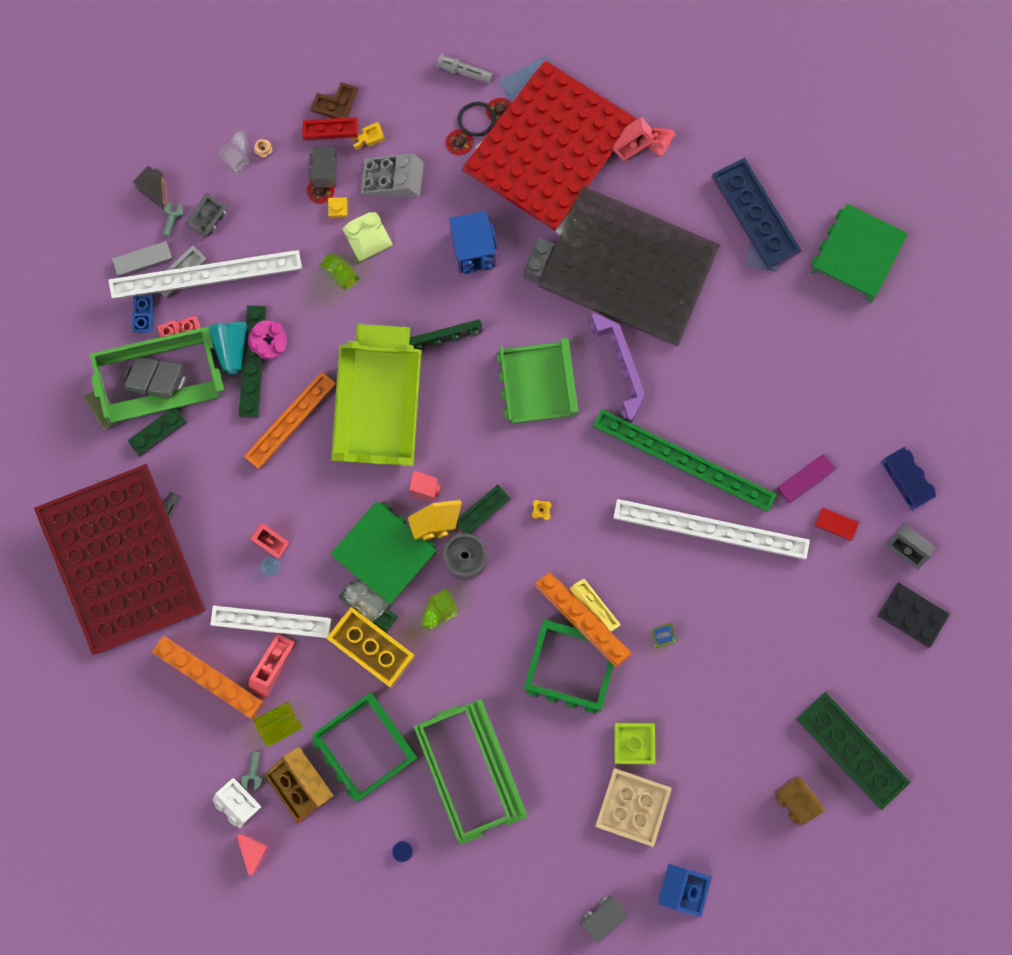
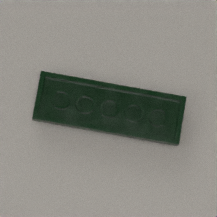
[796,692,911,810]

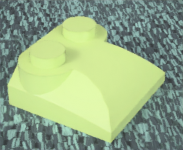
[342,212,393,262]

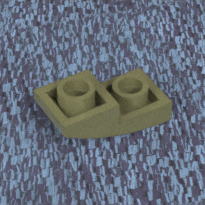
[83,391,118,430]

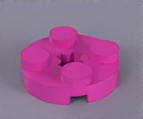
[248,321,287,360]

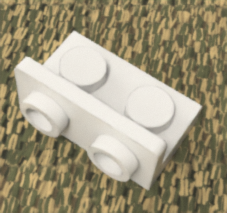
[213,778,261,829]

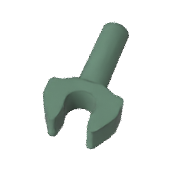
[163,202,184,237]
[241,752,263,790]

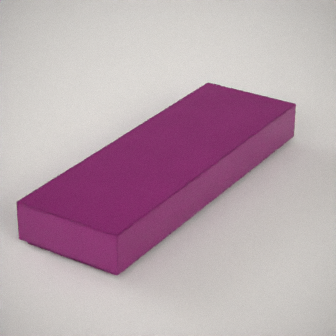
[777,454,836,503]

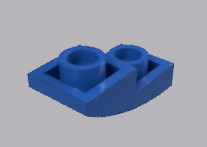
[132,295,154,333]

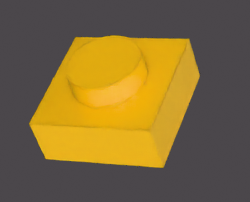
[328,197,348,218]

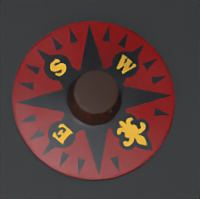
[486,98,511,123]
[446,129,473,155]
[307,181,334,204]

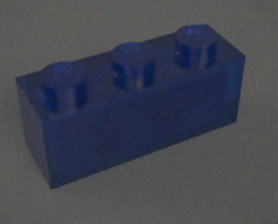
[881,446,936,511]

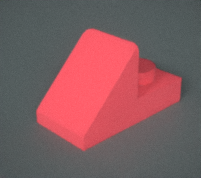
[646,127,675,156]

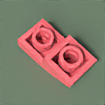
[157,316,200,337]

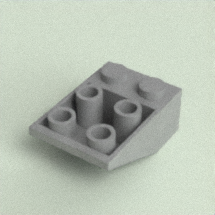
[361,153,424,199]

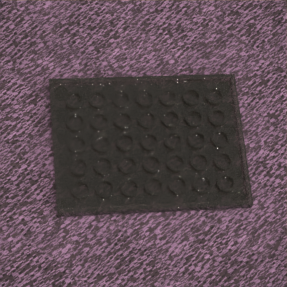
[538,185,720,347]

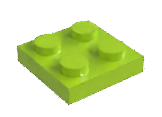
[614,723,655,765]

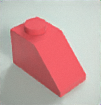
[613,117,654,161]
[410,471,441,501]

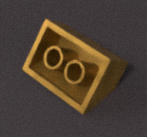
[263,747,334,824]

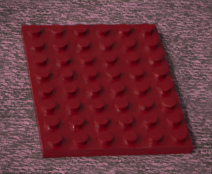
[34,464,206,656]

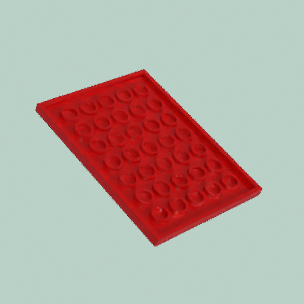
[462,60,637,232]

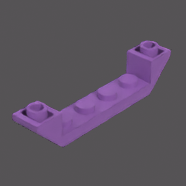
[589,313,645,423]

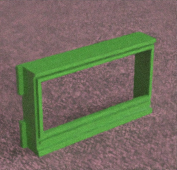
[90,327,224,424]
[414,699,528,845]

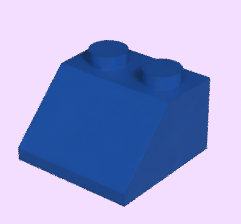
[658,864,712,917]

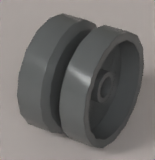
[443,533,487,580]

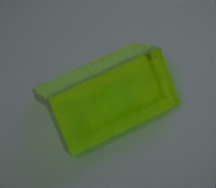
[253,700,303,747]

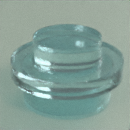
[260,557,280,577]

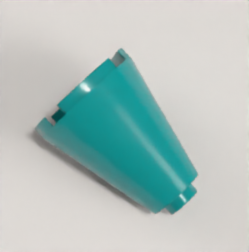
[209,322,247,375]

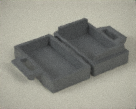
[122,357,187,399]

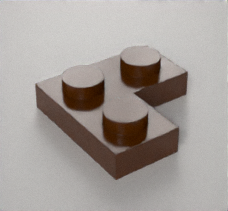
[311,82,359,119]

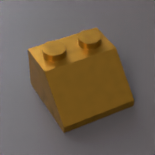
[774,776,826,825]

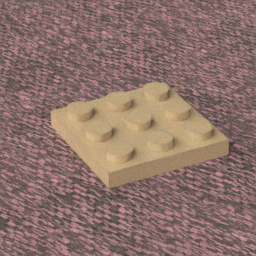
[595,768,672,847]

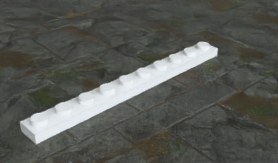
[109,250,302,300]
[613,499,810,560]

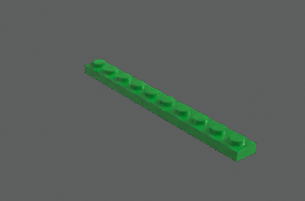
[593,409,777,513]

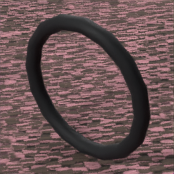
[458,101,496,137]

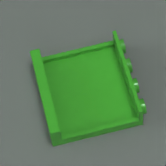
[496,338,578,425]

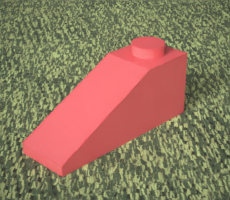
[248,634,295,699]

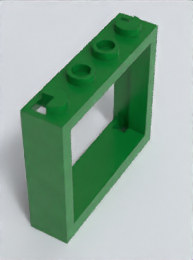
[523,619,614,714]
[311,692,418,802]

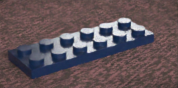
[712,158,801,269]

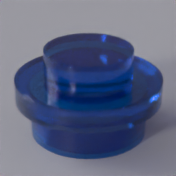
[392,841,413,862]

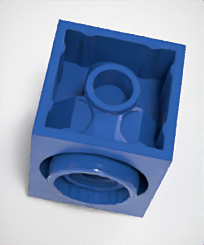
[449,211,497,274]

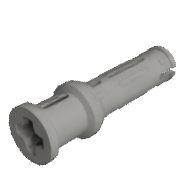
[436,53,493,84]

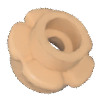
[254,139,273,157]

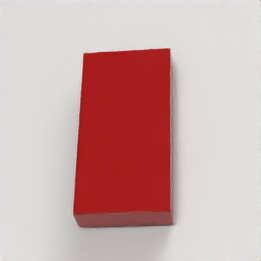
[815,507,859,541]

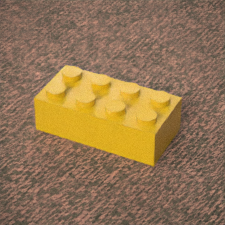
[326,607,416,689]

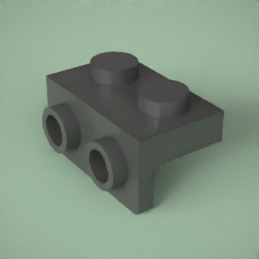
[185,193,227,237]

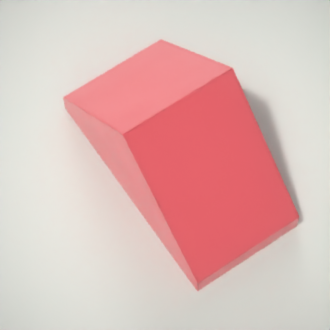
[250,523,289,559]
[237,834,269,875]

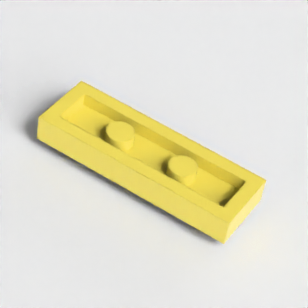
[570,579,621,632]

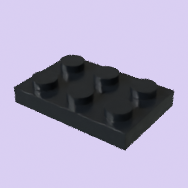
[877,582,950,648]

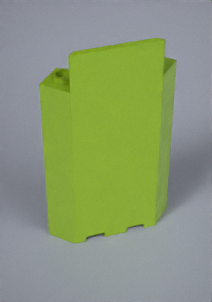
[331,324,421,466]

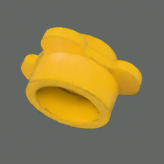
[532,500,552,520]

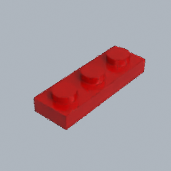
[302,117,359,140]

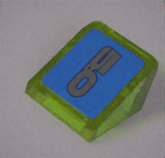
[651,623,677,648]

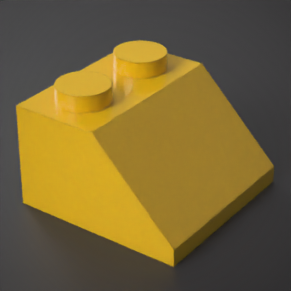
[407,500,462,541]

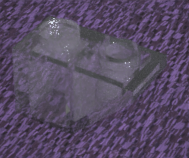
[218,128,250,175]

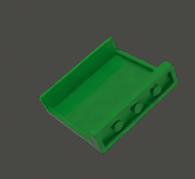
[810,203,908,303]
[330,501,437,607]

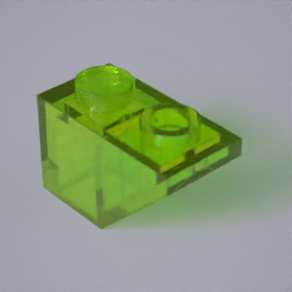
[319,253,359,291]
[421,588,459,630]

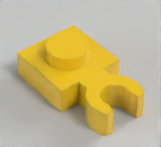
[351,122,385,150]

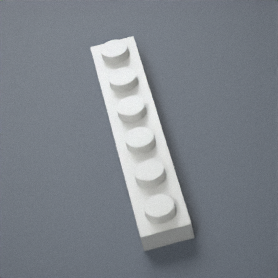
[210,606,332,638]

